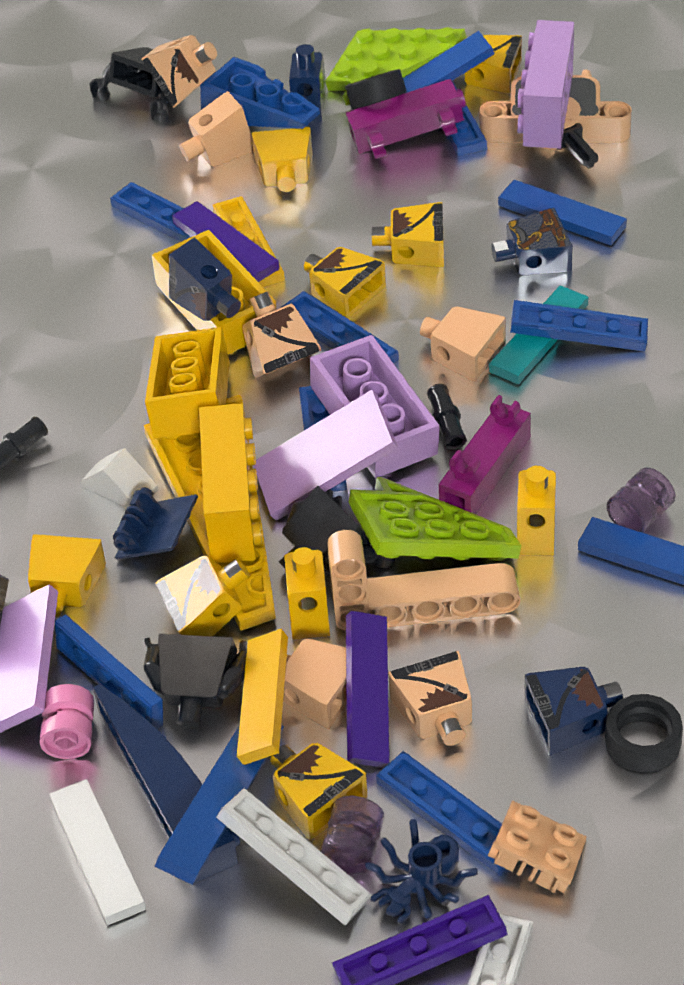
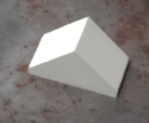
[80,448,158,508]

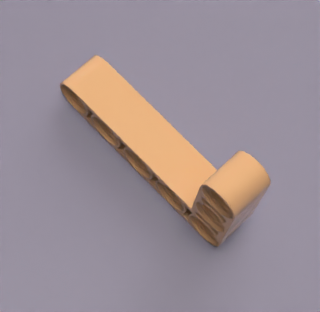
[327,530,521,631]

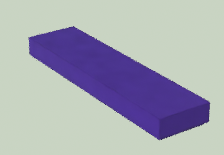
[172,201,279,282]
[346,611,389,768]
[332,895,508,985]

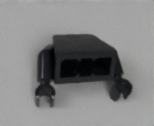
[89,47,169,123]
[279,486,395,576]
[143,634,247,727]

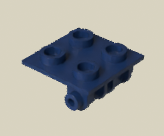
[113,487,198,560]

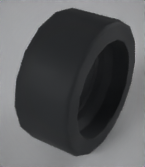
[345,69,407,109]
[605,694,683,772]

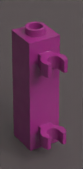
[346,79,466,159]
[438,395,531,514]

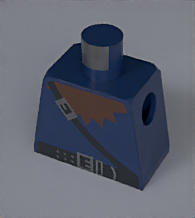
[289,44,326,122]
[169,238,241,321]
[524,666,623,756]

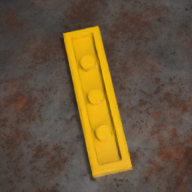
[212,196,285,287]
[237,628,288,765]

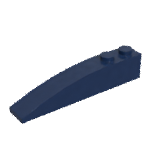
[93,684,240,884]

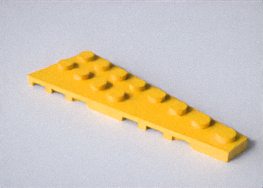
[143,395,276,631]

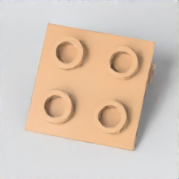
[487,800,587,893]

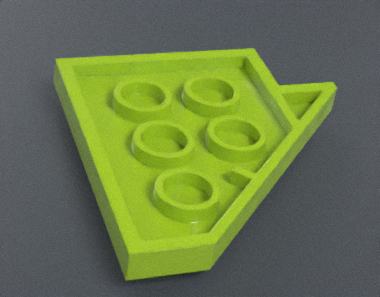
[325,27,467,106]
[348,477,522,561]

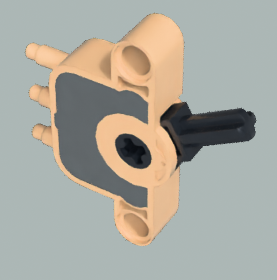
[479,70,632,168]

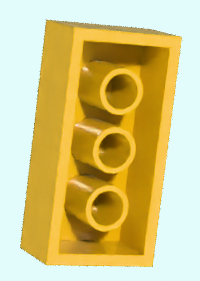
[152,230,277,354]
[145,327,230,439]
[199,403,262,563]

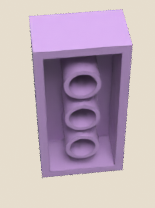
[517,20,574,149]
[310,335,439,479]

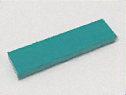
[489,285,589,385]

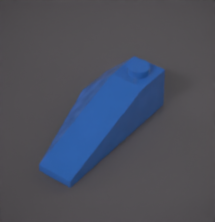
[200,57,320,129]

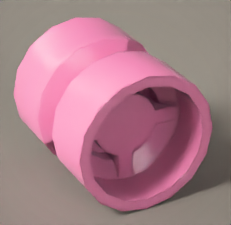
[40,684,94,759]

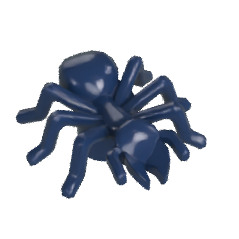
[365,819,478,925]

